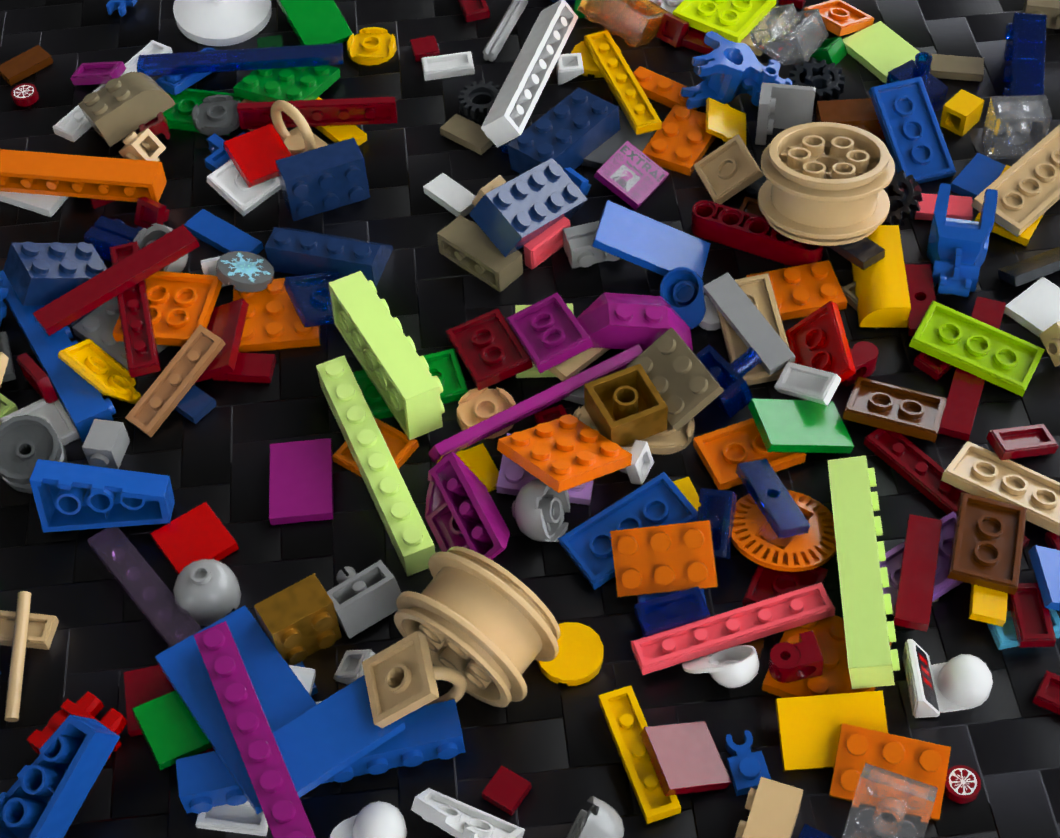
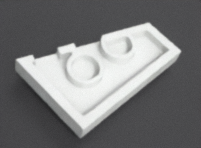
[411,788,525,838]

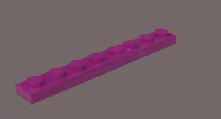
[193,621,316,838]

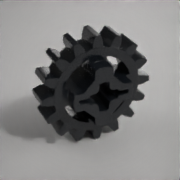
[789,59,845,103]
[881,170,923,226]

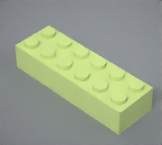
[328,271,445,440]

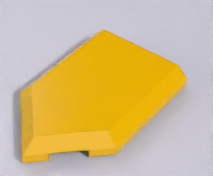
[58,339,141,404]

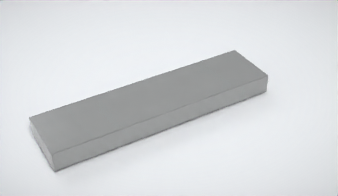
[703,272,795,375]

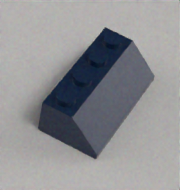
[265,227,393,287]

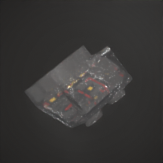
[749,3,829,66]

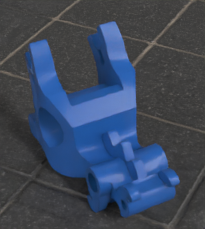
[680,31,792,109]
[927,183,998,297]

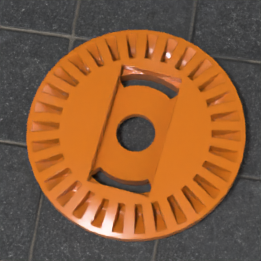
[726,489,837,572]

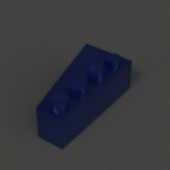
[1002,13,1047,117]

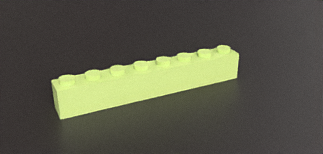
[316,355,436,577]
[827,455,900,689]

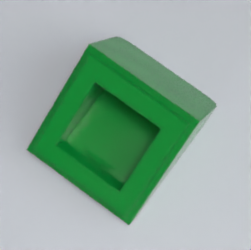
[808,37,847,66]

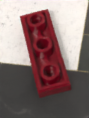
[905,264,936,336]

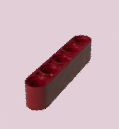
[691,200,823,267]

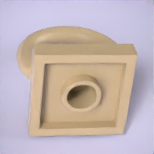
[271,100,329,156]
[362,631,467,728]

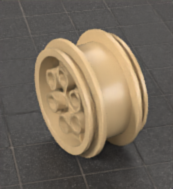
[758,122,895,246]
[394,546,561,708]

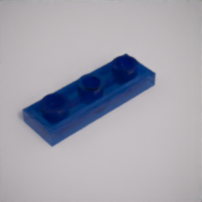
[736,459,810,539]

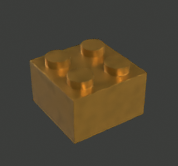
[584,364,668,447]
[254,574,342,665]

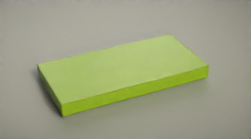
[909,301,1045,397]

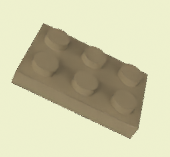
[626,327,724,431]

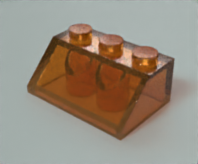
[578,0,672,47]

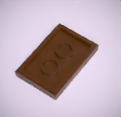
[843,376,947,442]
[947,492,1027,595]

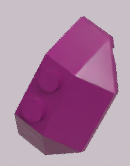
[576,292,693,351]
[425,451,510,560]

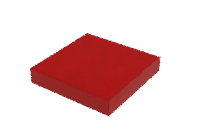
[223,123,292,188]
[150,502,239,575]

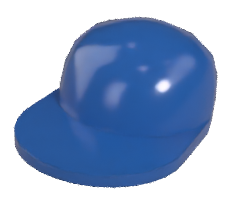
[660,267,706,330]

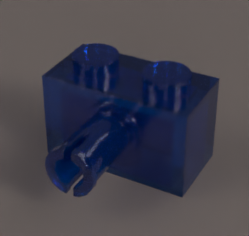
[886,52,948,112]
[696,345,762,418]

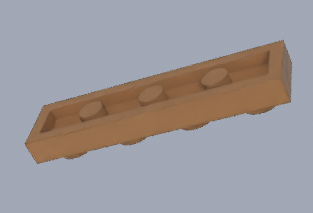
[125,325,226,437]

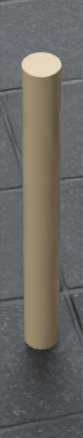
[4,591,32,722]

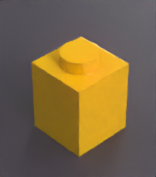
[940,89,984,137]

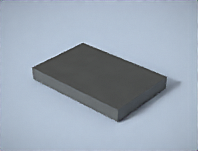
[582,110,657,169]

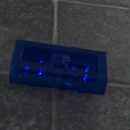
[635,586,710,637]

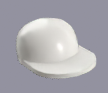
[682,645,759,688]
[931,654,993,713]
[329,801,407,838]

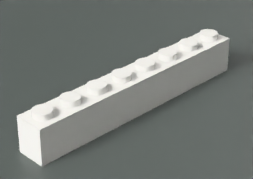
[481,0,578,148]

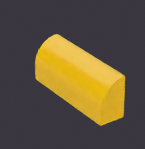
[851,225,911,328]

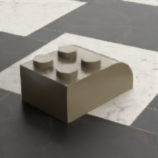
[78,72,175,147]

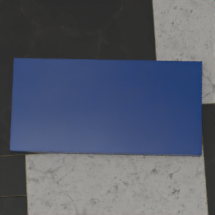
[155,605,317,814]

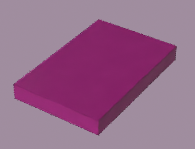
[506,292,593,374]
[269,438,334,525]

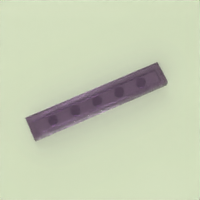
[87,527,202,647]

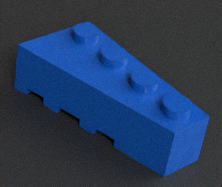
[29,459,175,533]
[0,714,120,838]

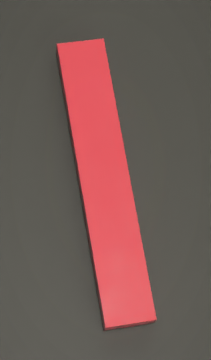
[631,582,835,676]

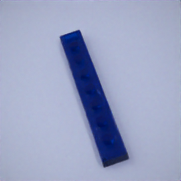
[137,43,344,76]

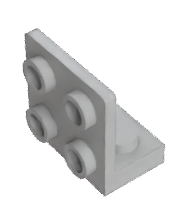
[755,82,816,145]

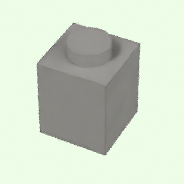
[82,419,130,469]

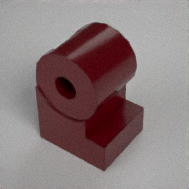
[842,341,879,387]
[769,630,824,683]

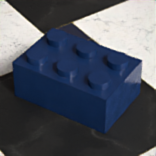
[276,138,371,221]
[3,241,107,306]

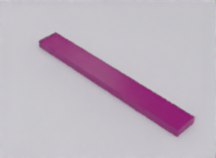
[428,344,643,463]

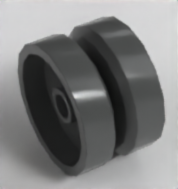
[0,415,67,494]

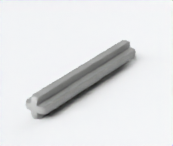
[483,0,528,62]

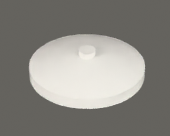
[173,0,272,46]

